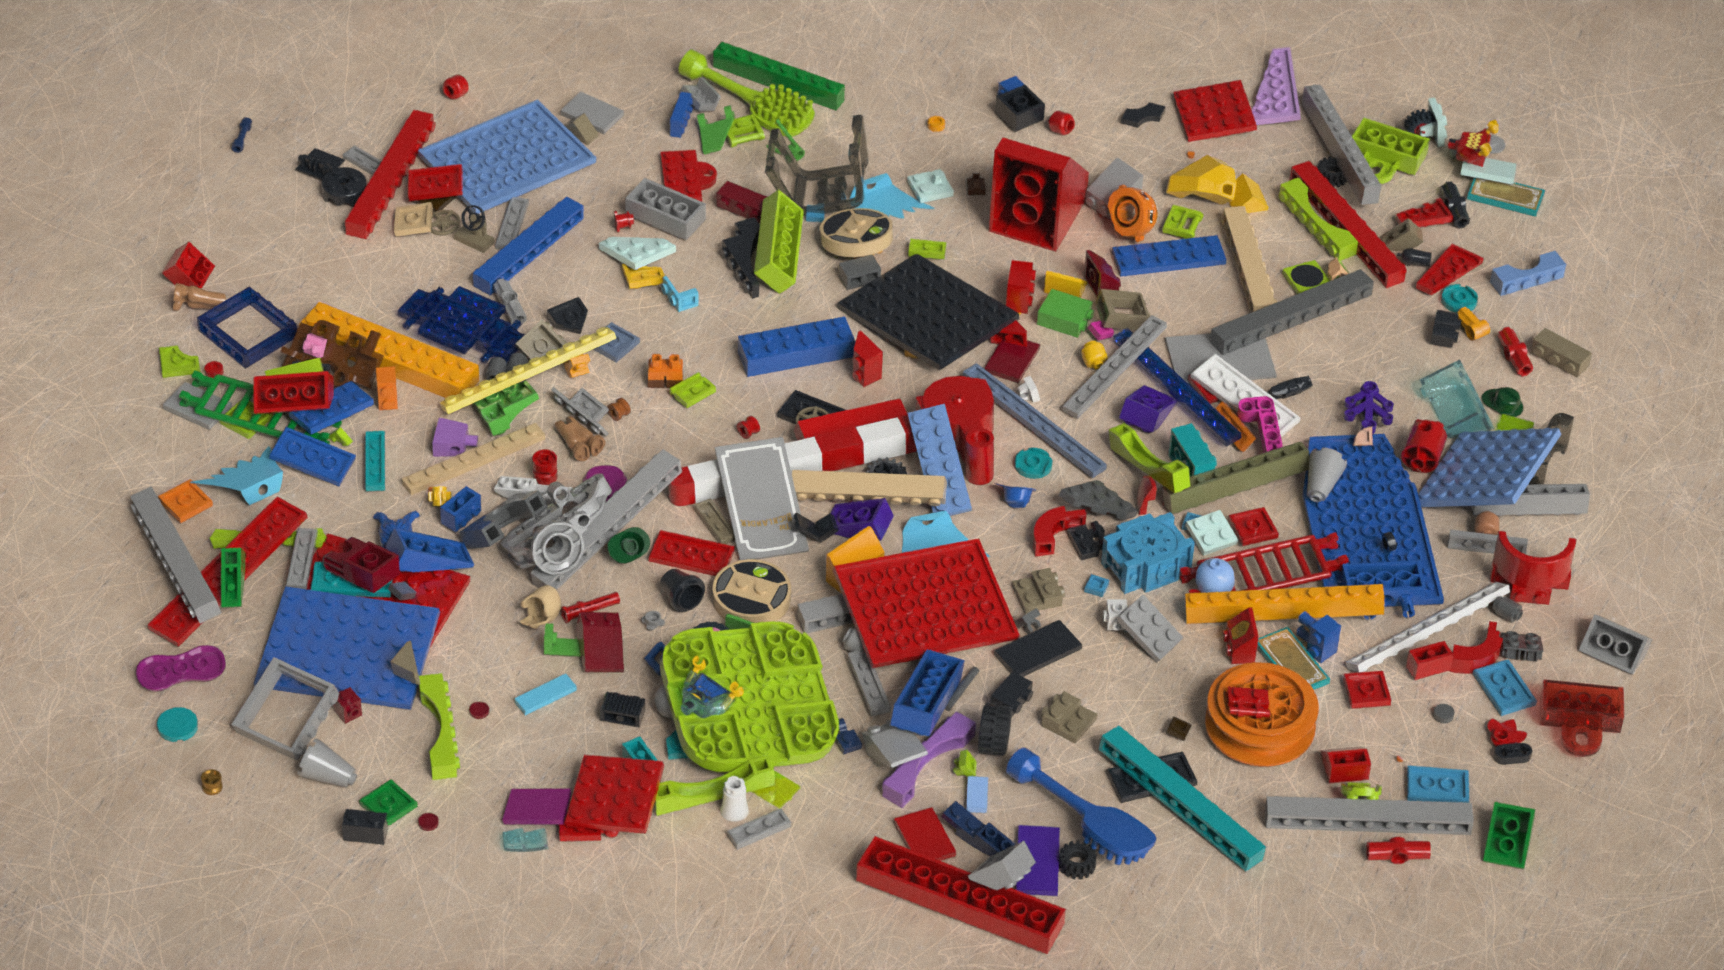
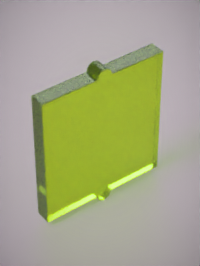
[1496,414,1534,431]
[751,770,801,809]

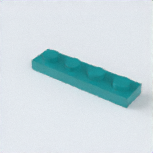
[366,431,385,491]

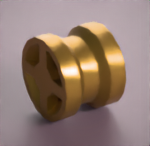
[201,769,223,795]

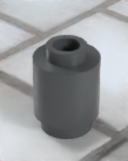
[506,353,528,372]
[485,357,507,380]
[1493,596,1523,622]

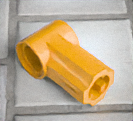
[1457,307,1490,341]

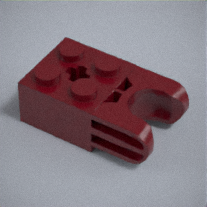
[323,537,400,593]

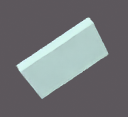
[1461,158,1517,185]

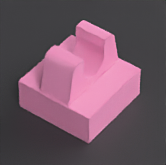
[302,333,327,358]

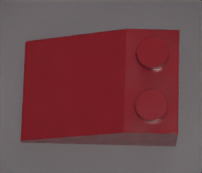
[575,612,624,673]

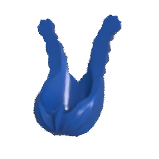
[373,510,420,549]

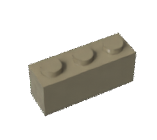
[1531,328,1592,378]

